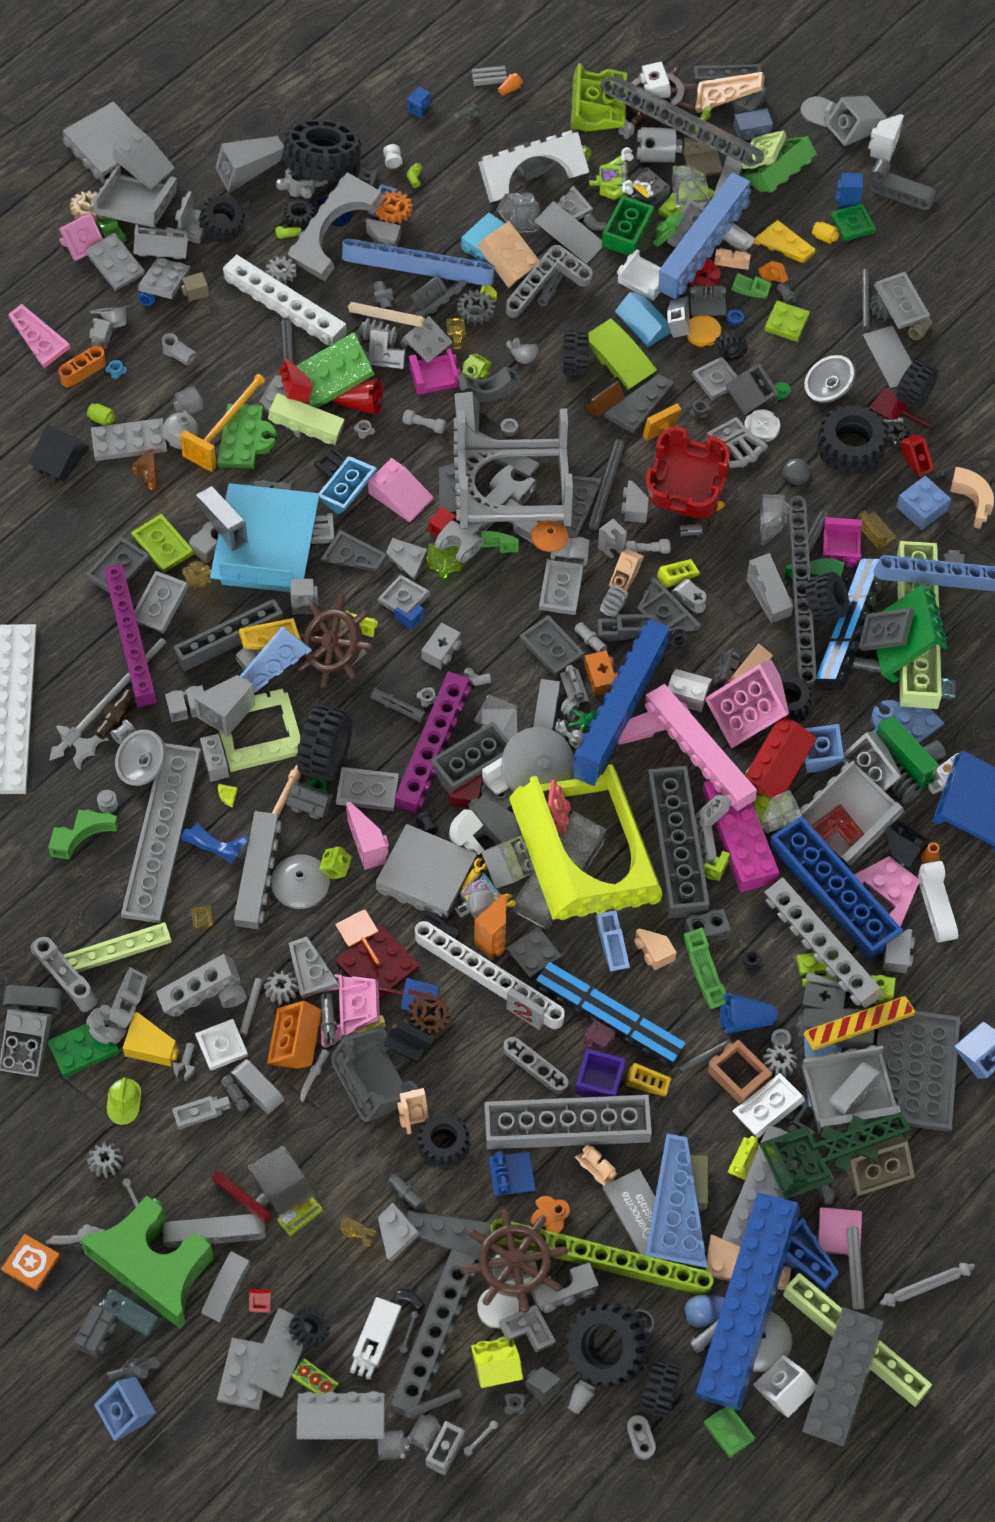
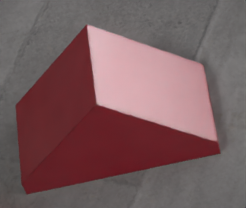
[449,775,482,808]

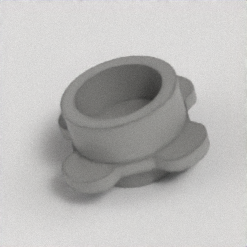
[619,119,635,139]
[354,420,375,439]
[417,687,437,708]

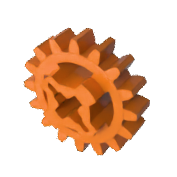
[376,190,412,224]

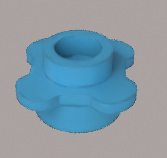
[105,360,127,379]

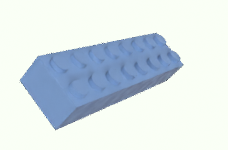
[658,172,751,300]

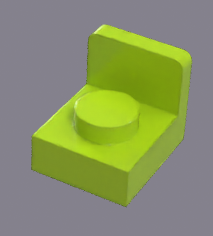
[703,851,730,881]

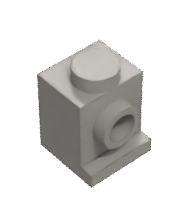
[89,318,112,349]

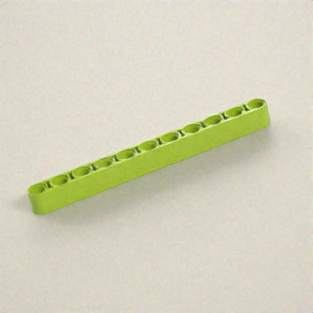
[490,1219,713,1295]

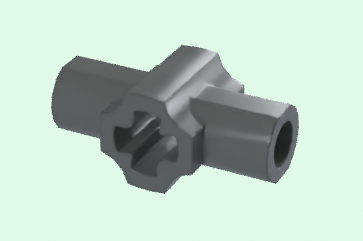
[373,281,394,310]

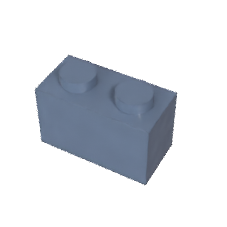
[733,109,773,140]

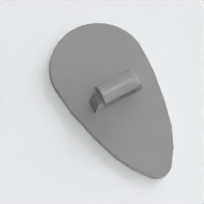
[801,97,837,127]

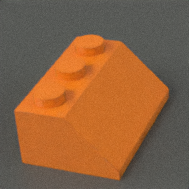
[474,894,506,960]
[267,1001,322,1069]

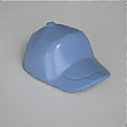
[684,1295,725,1328]

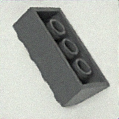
[430,721,509,794]

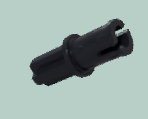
[423,912,461,940]

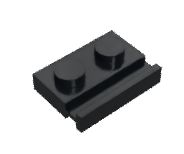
[314,447,347,479]

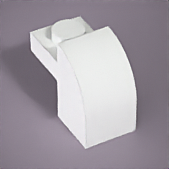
[450,810,484,855]

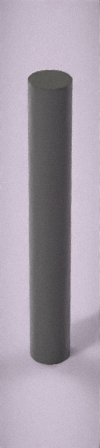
[678,1039,733,1073]
[405,1389,462,1419]

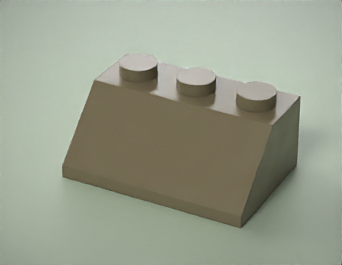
[847,1135,915,1196]

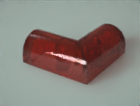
[811,804,864,846]

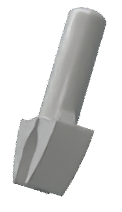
[173,1043,195,1081]

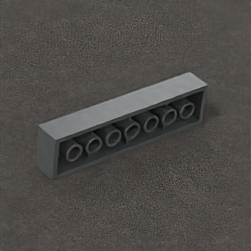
[647,766,710,919]

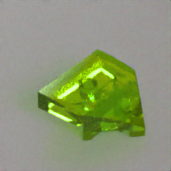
[427,544,464,579]

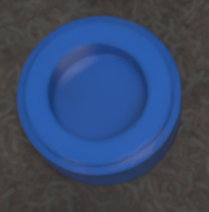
[726,310,744,328]

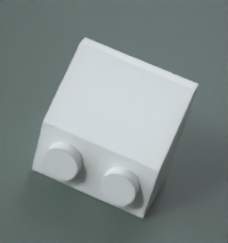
[869,114,904,162]
[668,669,712,712]
[753,1355,817,1417]

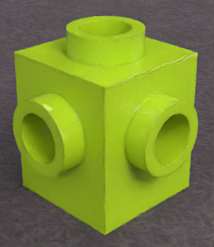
[462,354,492,379]
[319,847,352,879]
[871,975,895,1005]

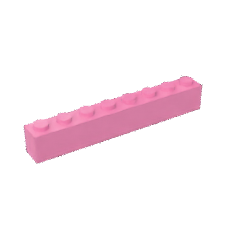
[645,684,757,811]

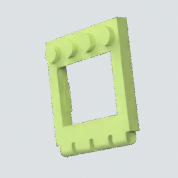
[219,689,300,772]

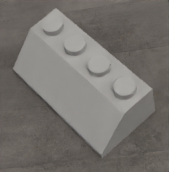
[297,1392,385,1439]

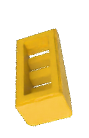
[625,1063,671,1097]

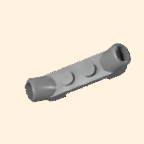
[31,937,98,1012]

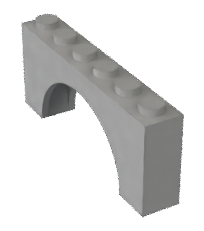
[288,172,384,281]

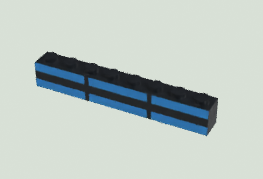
[816,559,884,690]
[536,962,686,1069]

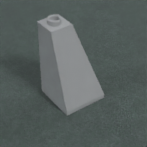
[215,136,284,193]

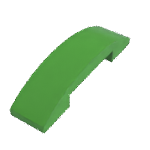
[683,927,726,1009]

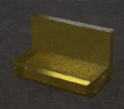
[858,511,897,549]

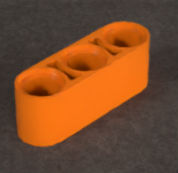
[59,346,106,387]

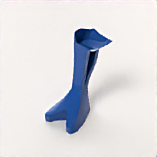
[181,821,249,864]

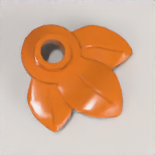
[531,1196,570,1233]

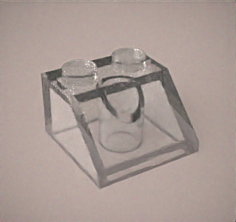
[496,192,541,232]
[759,494,789,545]

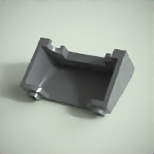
[331,1027,418,1122]

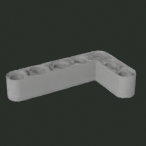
[506,245,593,318]

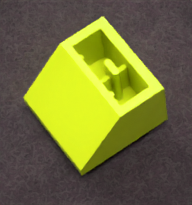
[471,1337,523,1388]

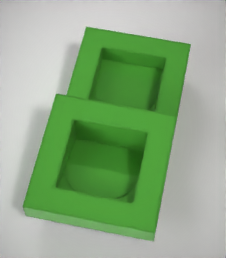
[95,216,127,243]
[731,273,772,298]
[481,531,519,553]

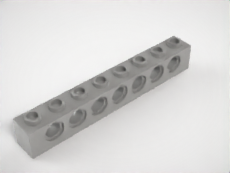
[765,877,883,1009]

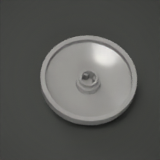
[502,727,575,803]

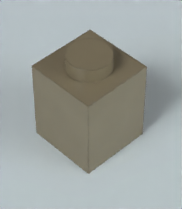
[181,272,209,302]

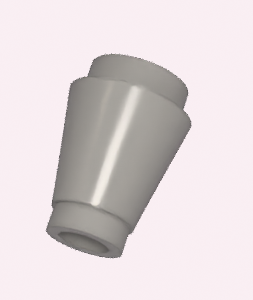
[568,1380,595,1414]

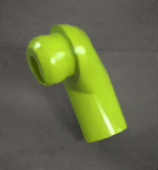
[407,163,422,188]
[275,226,302,239]

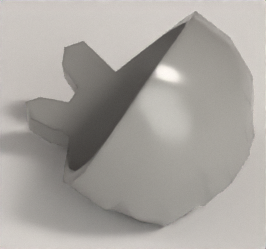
[506,338,539,364]

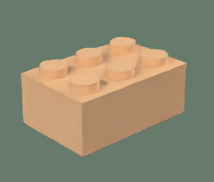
[477,221,539,288]

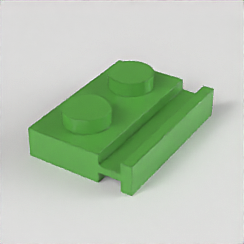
[652,210,684,247]
[704,1407,755,1458]

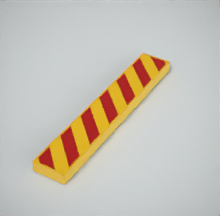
[804,996,915,1051]

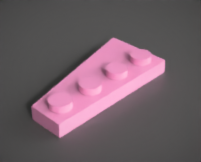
[9,304,70,368]

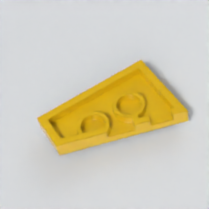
[754,220,816,263]
[239,618,300,650]

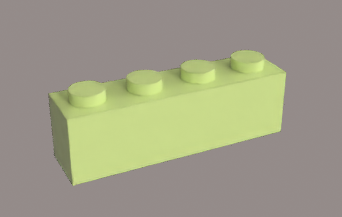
[268,393,344,445]

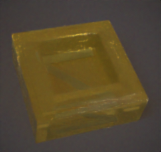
[191,906,213,929]

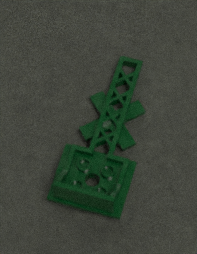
[759,1112,910,1200]

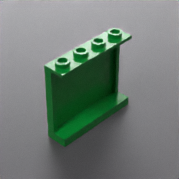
[876,585,947,683]

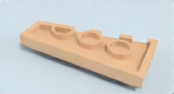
[695,72,765,113]
[705,1235,791,1290]

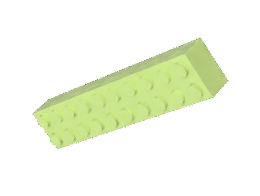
[897,541,942,709]

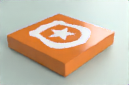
[1,1234,60,1291]

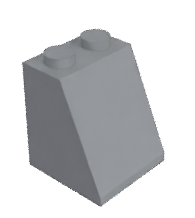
[825,96,888,146]
[194,675,255,736]

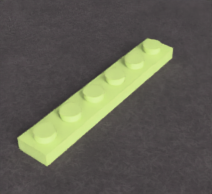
[63,922,172,972]

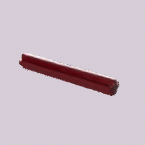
[211,1170,272,1222]

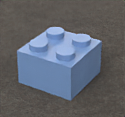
[896,476,951,530]

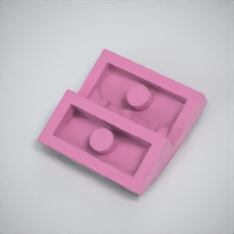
[818,1207,862,1255]

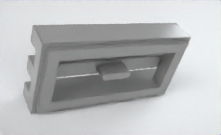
[472,66,507,86]

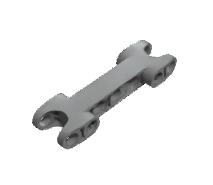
[435,465,537,563]

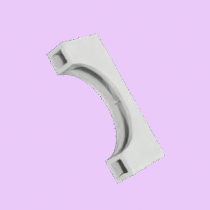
[478,130,589,202]

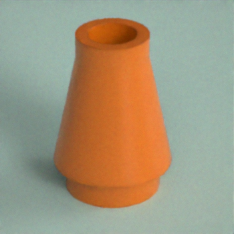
[498,73,523,96]
[921,843,940,864]

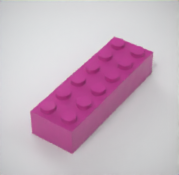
[702,781,779,893]

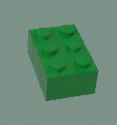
[602,196,654,256]

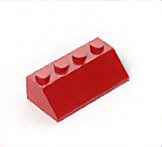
[745,717,817,803]

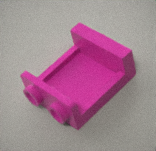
[409,349,461,395]
[823,517,862,567]

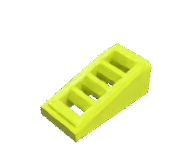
[657,559,700,588]

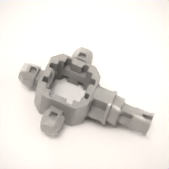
[276,168,337,199]

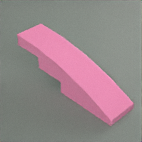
[618,701,691,745]

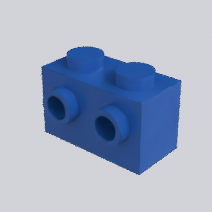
[835,173,863,209]

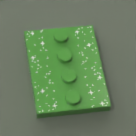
[297,332,375,408]

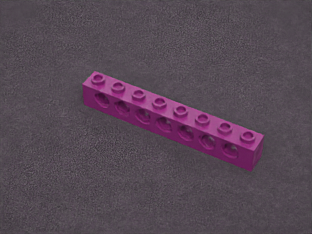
[104,564,156,707]
[395,672,471,814]

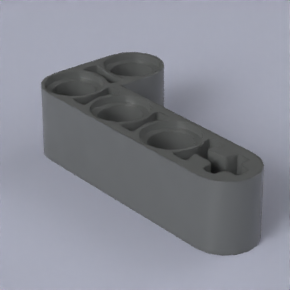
[868,159,937,210]

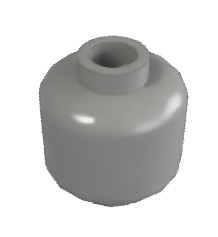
[468,888,495,916]

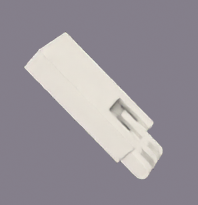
[350,1297,401,1380]

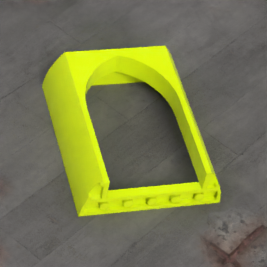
[509,764,662,920]

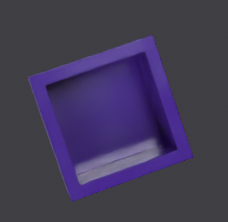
[575,1048,626,1097]

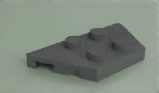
[637,577,701,636]

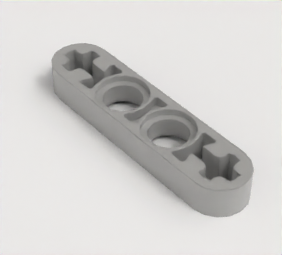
[503,1037,568,1094]

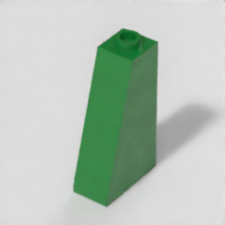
[876,716,939,790]

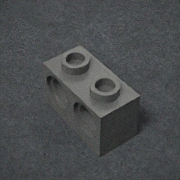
[685,909,731,944]

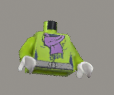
[589,147,634,200]

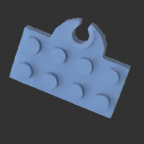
[870,700,944,762]

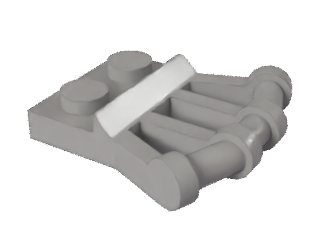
[707,417,768,469]

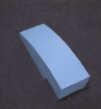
[595,910,630,972]

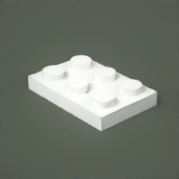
[733,1073,805,1139]

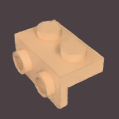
[397,1088,429,1134]

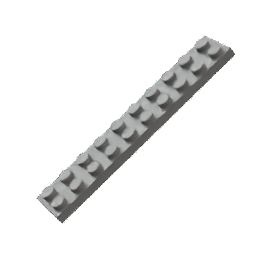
[121,743,201,923]

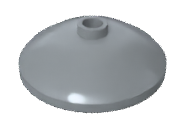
[804,355,855,403]
[115,730,165,786]
[271,855,330,909]
[753,1311,792,1372]

